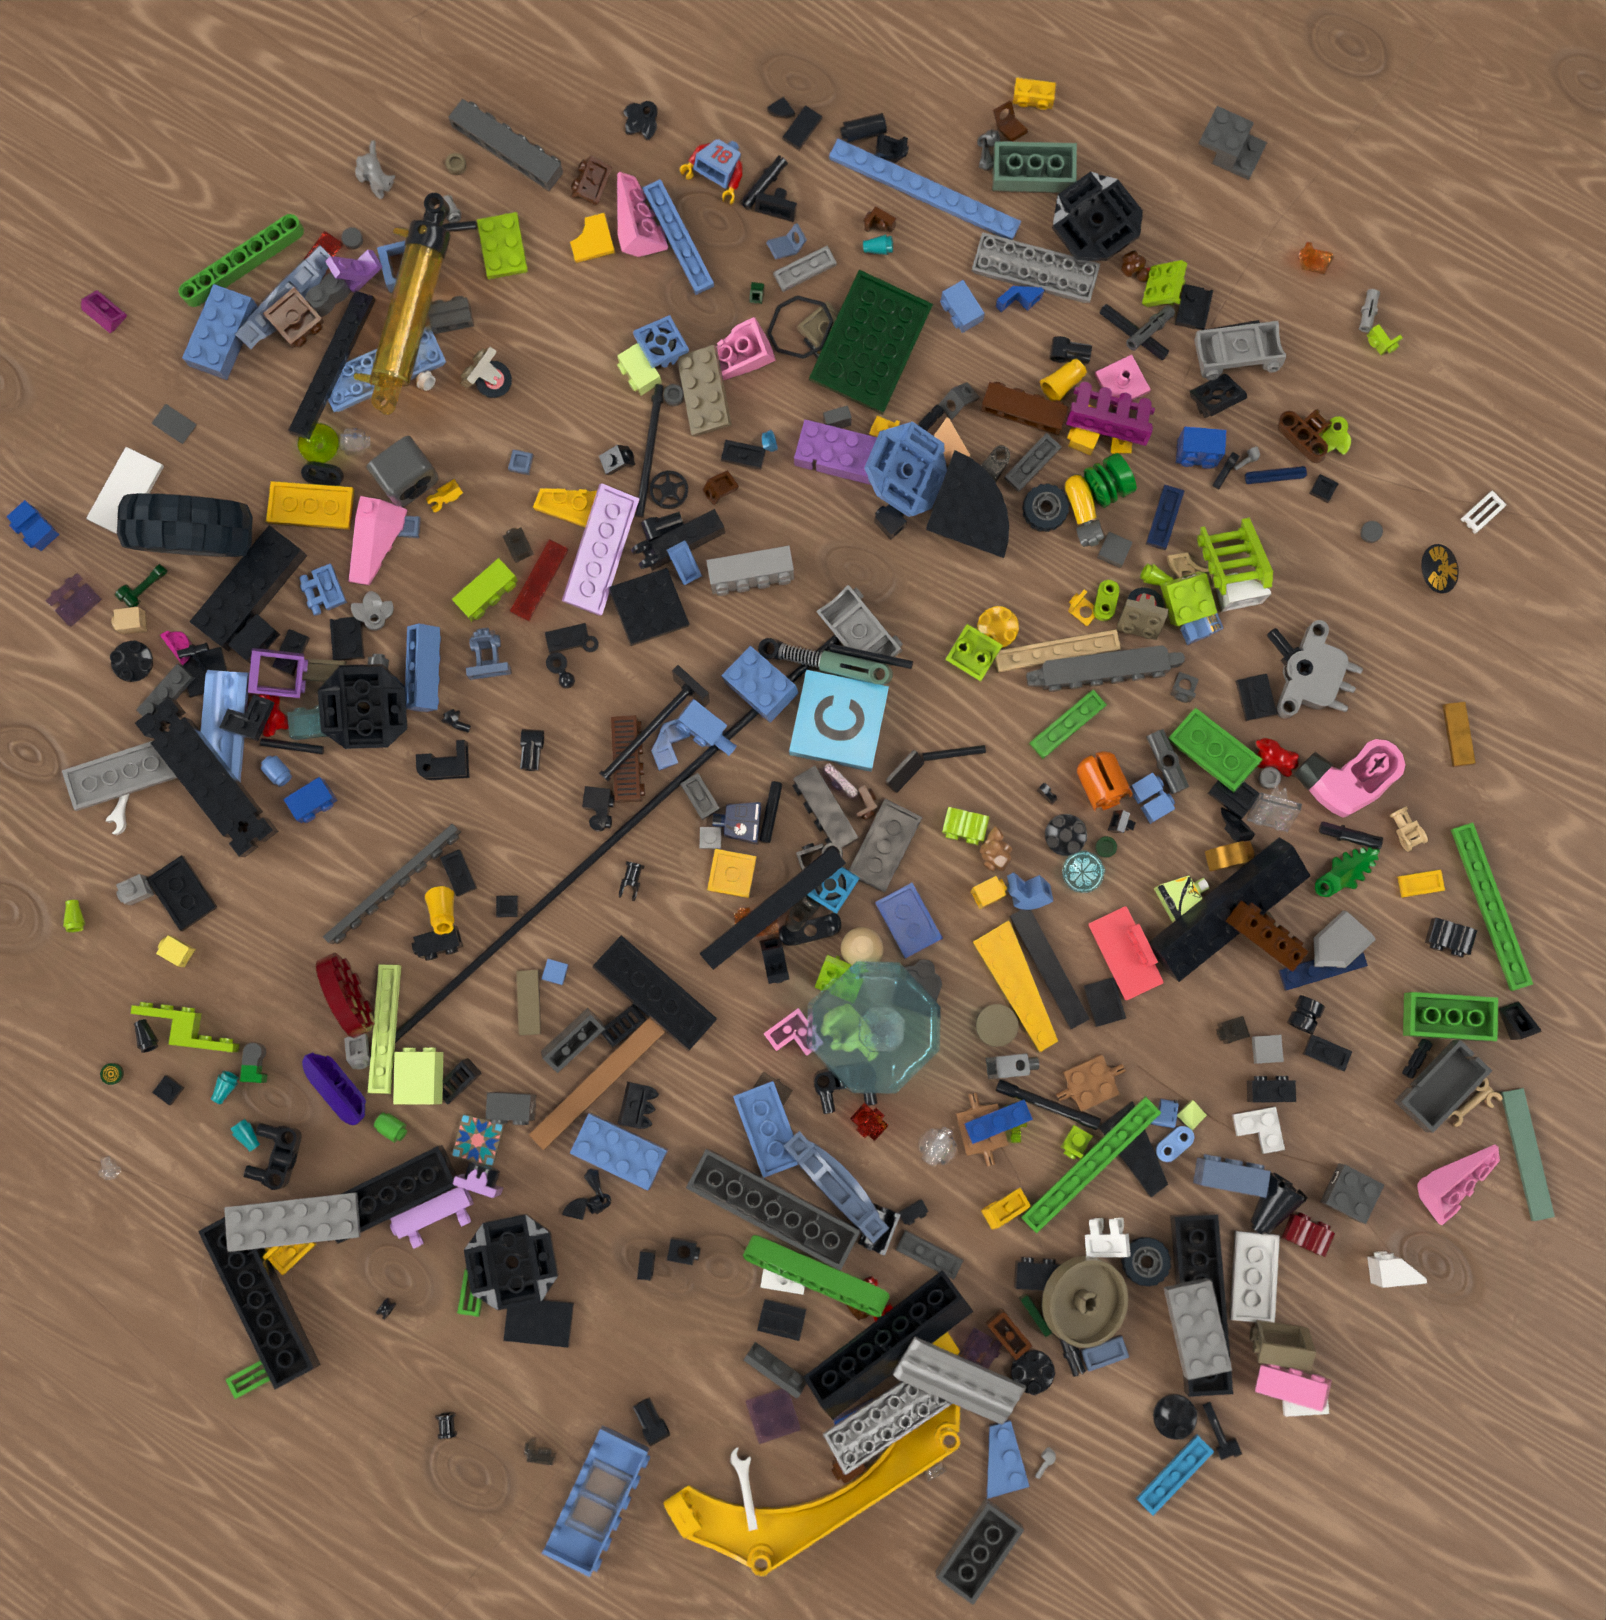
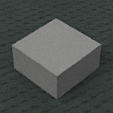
[1252,1035,1284,1064]

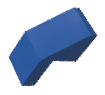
[996,286,1044,312]

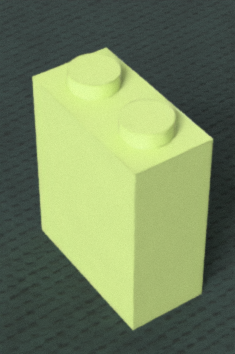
[393,1048,443,1104]

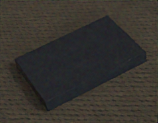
[146,855,218,931]
[503,1299,574,1348]

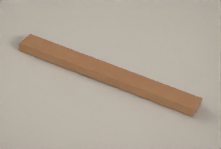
[529,1018,665,1150]

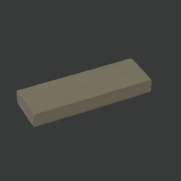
[516,970,541,1035]

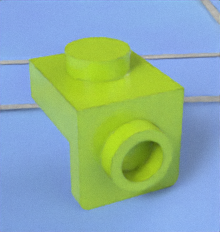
[1367,324,1403,355]

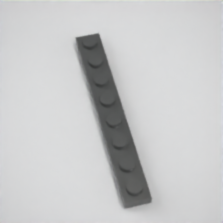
[323,824,461,944]

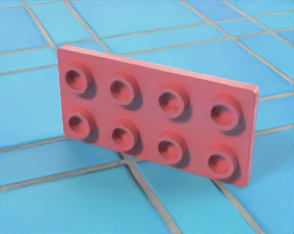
[1088,906,1163,1001]

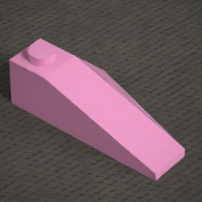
[617,172,668,257]
[717,317,776,380]
[349,496,407,586]
[1417,1145,1500,1225]

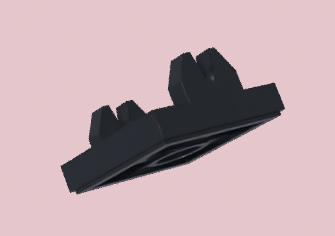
[1189,373,1247,418]

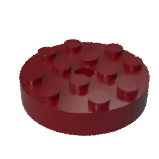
[316,953,375,1038]

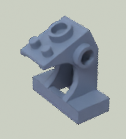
[466,628,512,680]

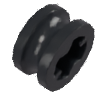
[376,1297,396,1320]

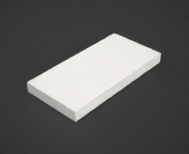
[86,447,164,534]
[1229,1231,1280,1322]

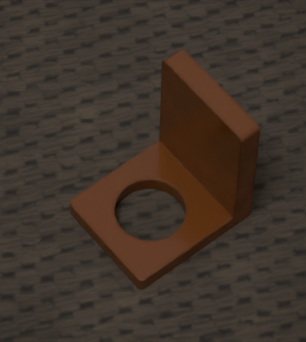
[993,100,1028,142]

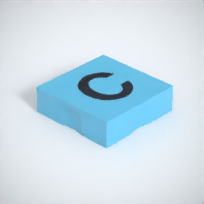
[789,670,889,772]

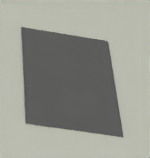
[151,404,197,444]

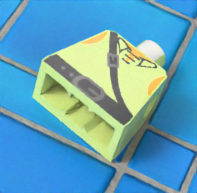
[1154,876,1209,923]

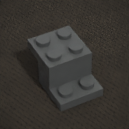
[1199,106,1267,180]

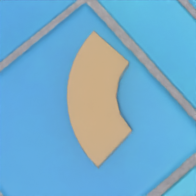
[1167,552,1217,591]

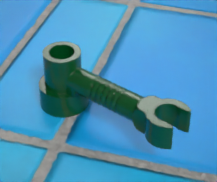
[115,564,168,608]

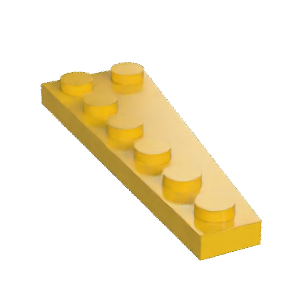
[973,921,1058,1052]

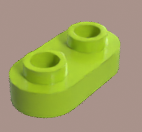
[1093,580,1120,621]

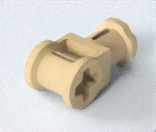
[1389,806,1428,852]

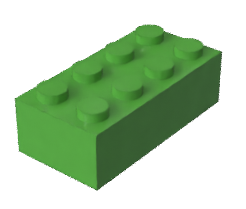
[1403,992,1498,1042]

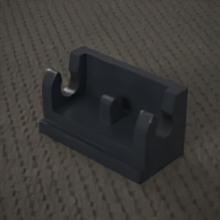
[858,1203,901,1256]

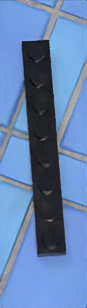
[288,291,376,440]

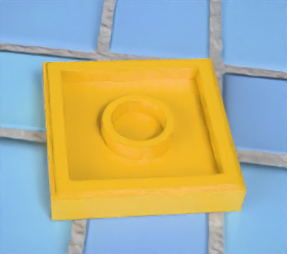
[707,849,757,898]

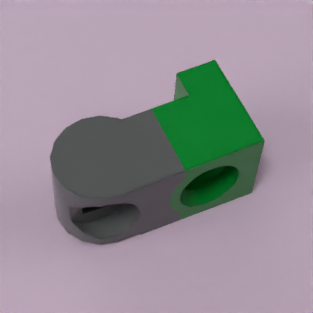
[240,1043,267,1083]

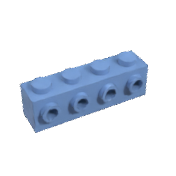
[405,624,441,712]

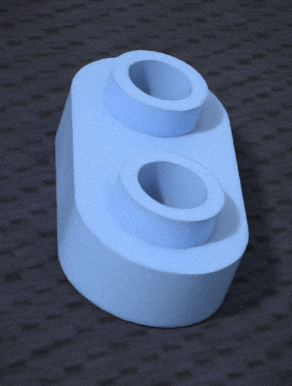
[1155,1126,1194,1162]

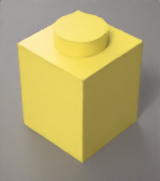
[156,935,196,968]

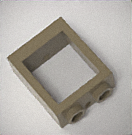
[1250,1319,1316,1371]

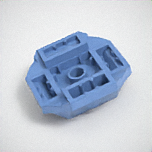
[864,422,947,517]

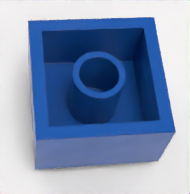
[1176,427,1226,469]

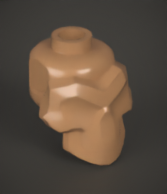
[980,826,1013,872]

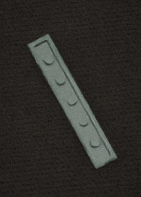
[1500,1088,1555,1221]

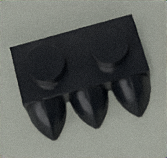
[618,1082,659,1129]

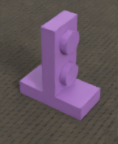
[325,250,382,292]

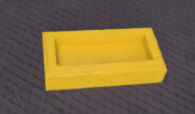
[1397,870,1445,898]

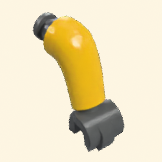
[1065,474,1104,547]

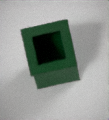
[749,282,765,304]

